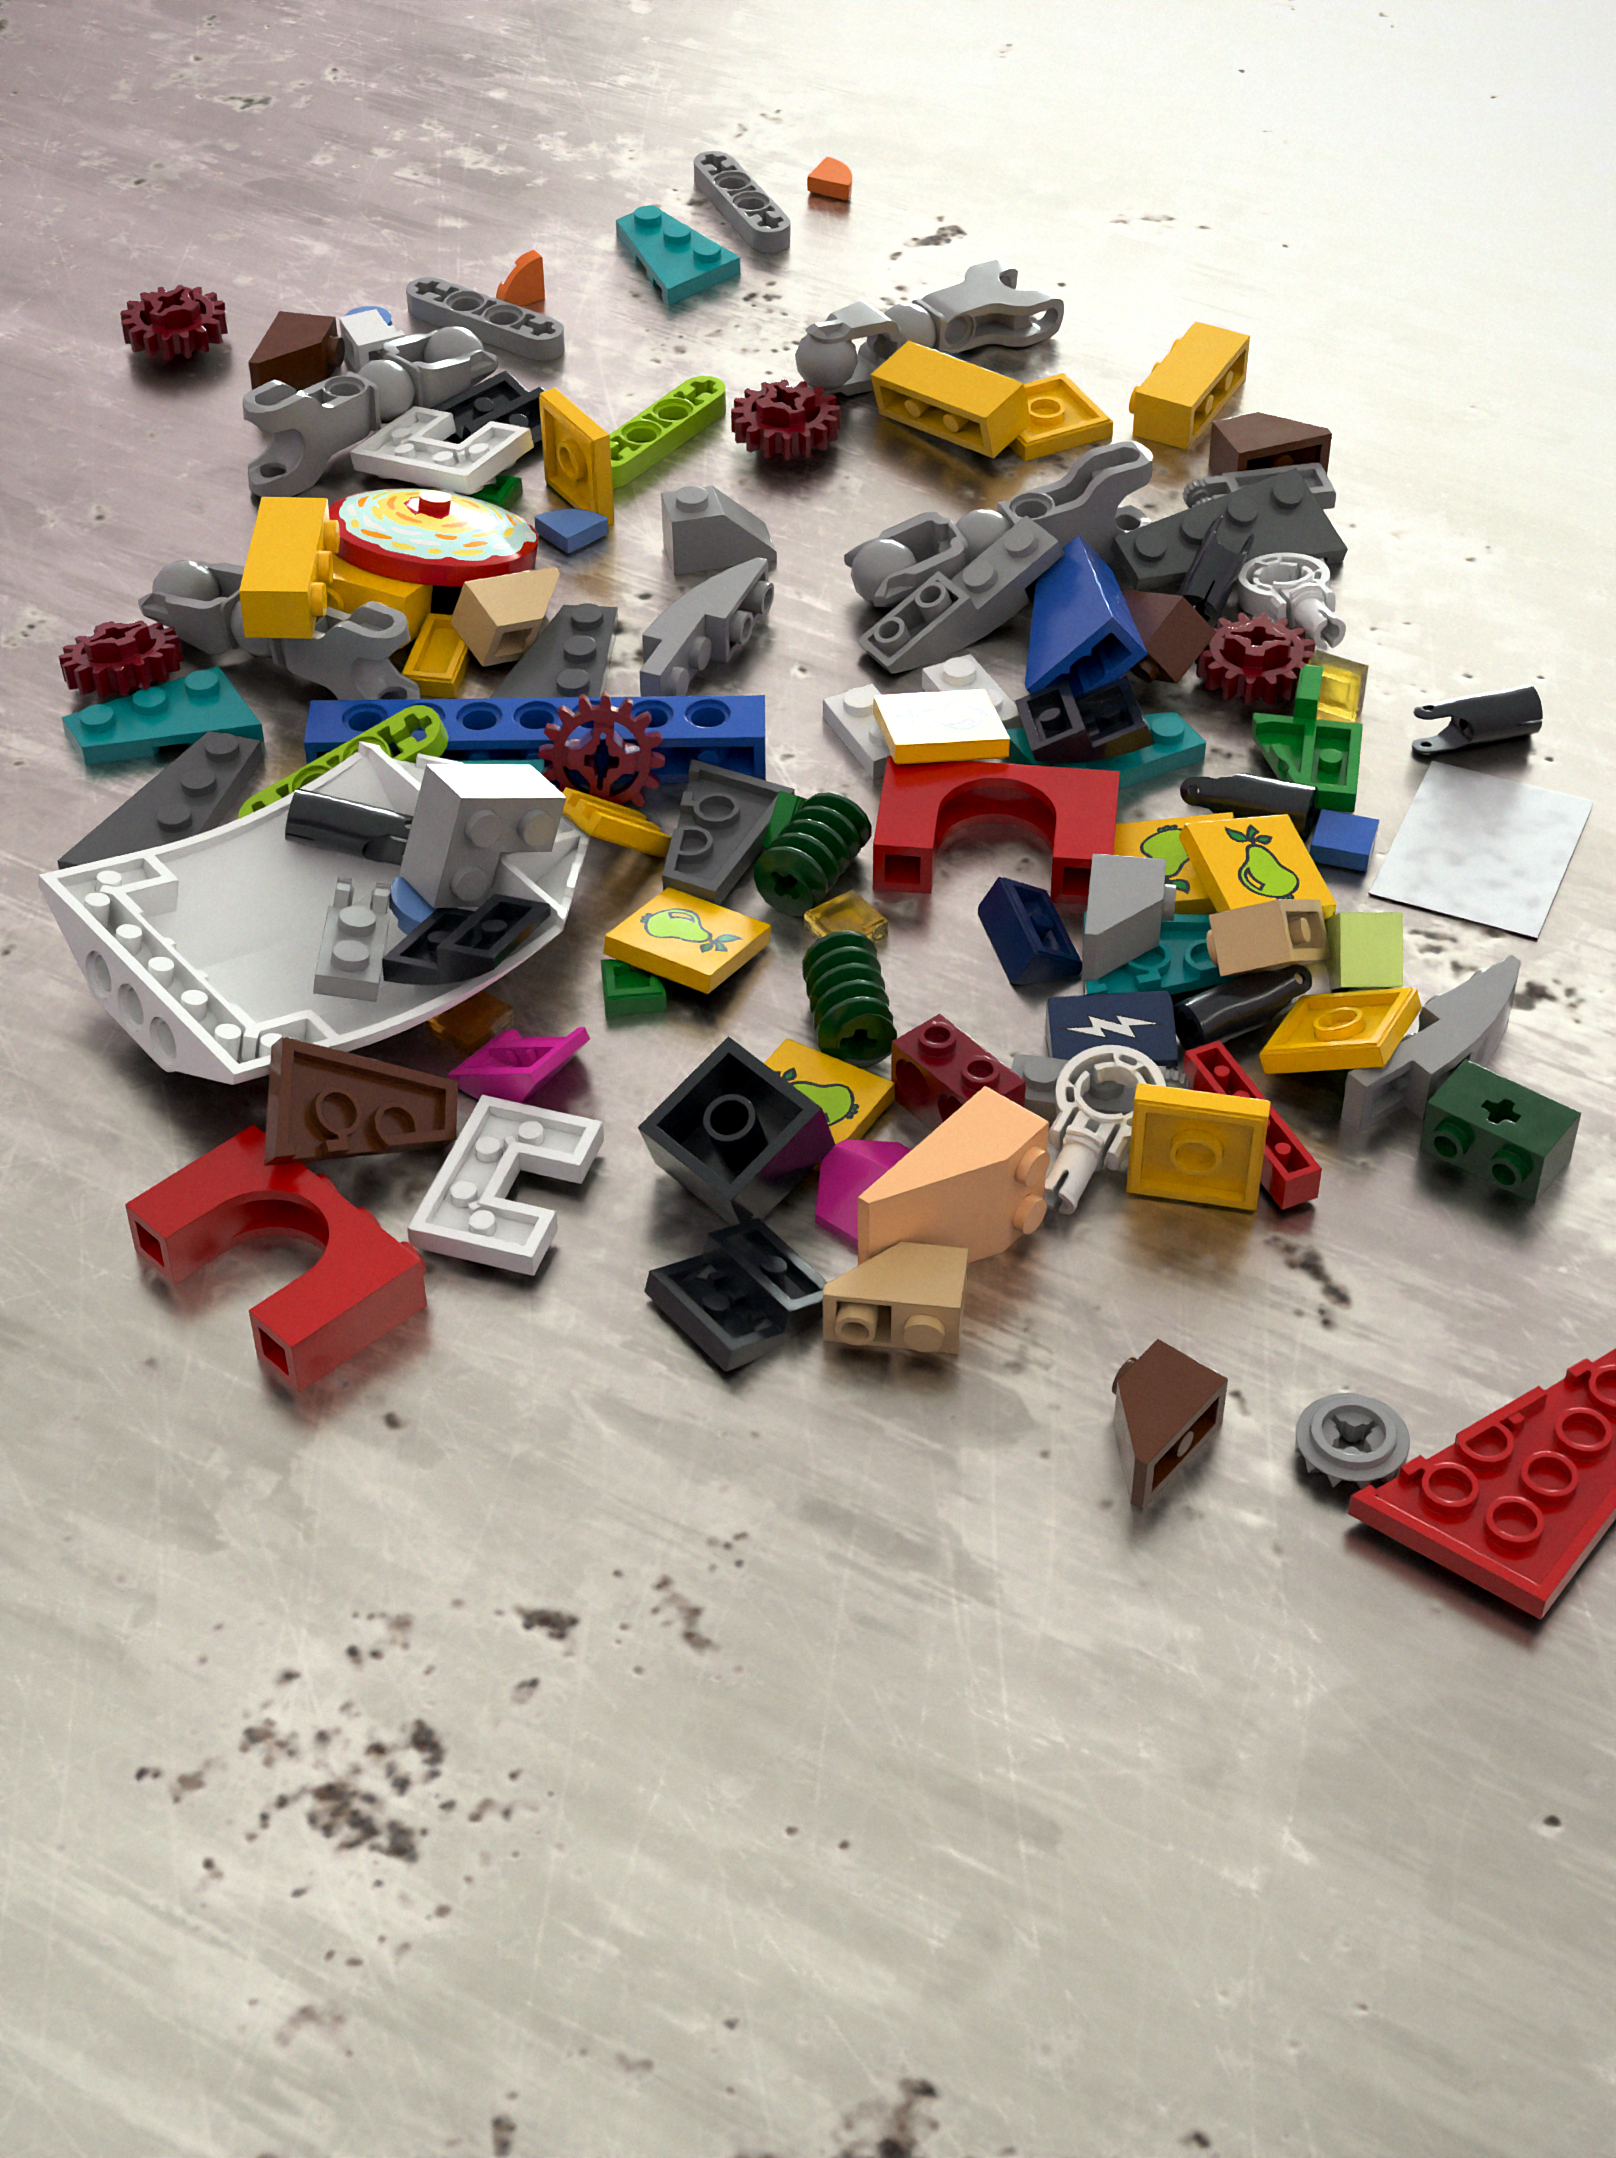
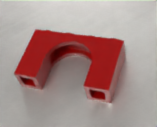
[873,756,1120,905]
[125,1124,427,1393]

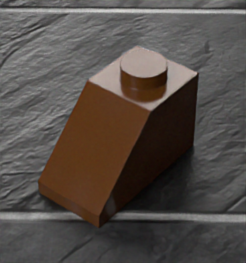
[248,311,345,392]
[1208,412,1332,476]
[1122,589,1217,684]
[1112,1339,1228,1510]

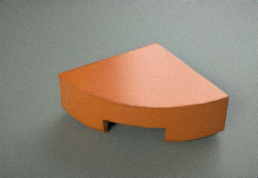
[807,156,852,201]
[496,250,545,307]

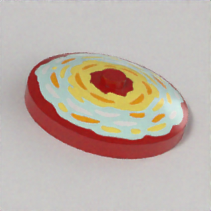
[328,489,539,587]

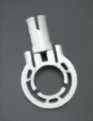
[1238,553,1346,650]
[1044,1045,1166,1215]

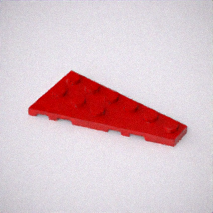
[1348,1348,1616,1620]

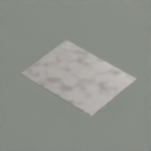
[1368,761,1594,938]

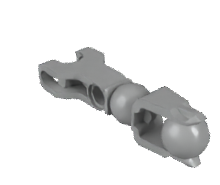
[795,259,1065,396]
[242,326,498,497]
[844,441,1152,608]
[138,560,421,700]

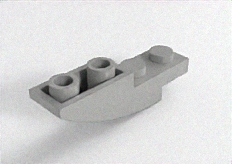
[856,515,1065,674]
[639,557,774,697]
[1341,955,1521,1133]

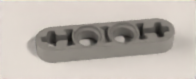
[693,150,791,253]
[406,277,565,361]

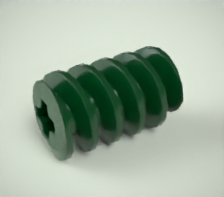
[753,792,872,916]
[802,930,897,1068]

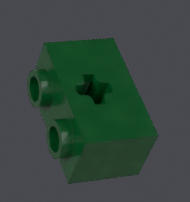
[1419,1059,1581,1204]

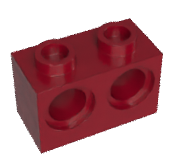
[891,1014,1026,1131]

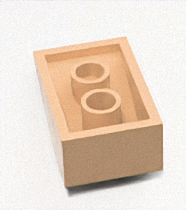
[858,1086,1050,1265]

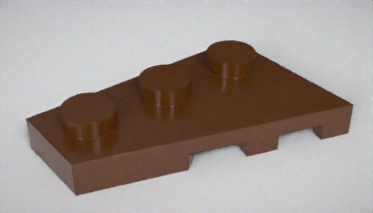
[264,1036,458,1166]

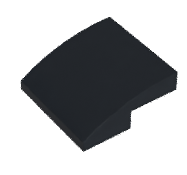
[430,370,545,444]
[1015,676,1155,763]
[382,893,551,985]
[644,1218,828,1372]

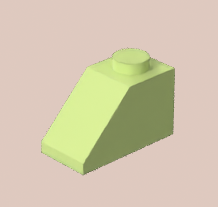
[1324,912,1403,992]

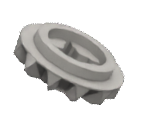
[1295,1393,1410,1489]

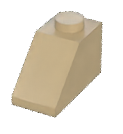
[1207,899,1332,976]

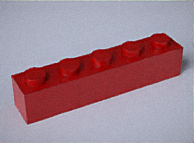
[1183,1040,1322,1210]

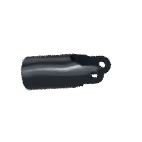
[1177,515,1254,627]
[1412,684,1543,754]
[1180,773,1319,838]
[285,788,413,866]
[1173,964,1312,1051]

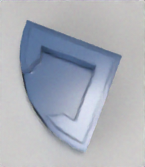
[534,509,609,554]
[389,876,437,935]

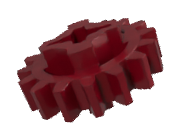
[120,285,228,360]
[731,379,840,460]
[1195,613,1317,705]
[59,621,184,697]
[538,691,665,807]

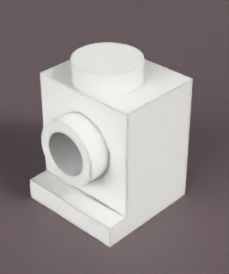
[339,309,405,374]

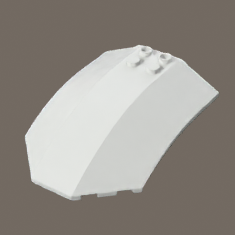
[38,741,590,1085]

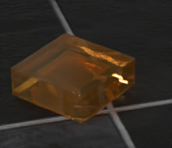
[425,990,514,1056]

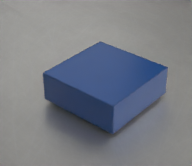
[1309,809,1379,871]

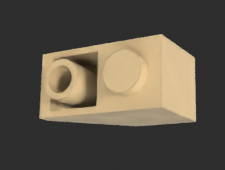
[450,566,560,667]
[823,1241,969,1354]

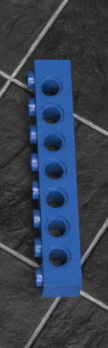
[304,695,766,785]

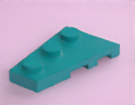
[616,204,741,306]
[61,666,264,765]
[1005,712,1206,790]
[1082,912,1241,995]

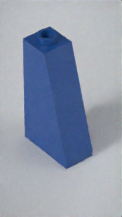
[1025,535,1148,697]

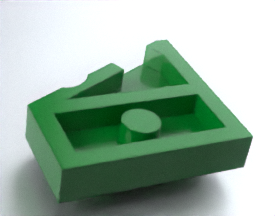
[1251,713,1363,812]

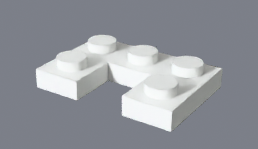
[350,406,534,495]
[823,654,1023,779]
[407,1095,604,1276]

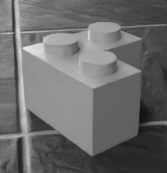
[399,764,566,908]

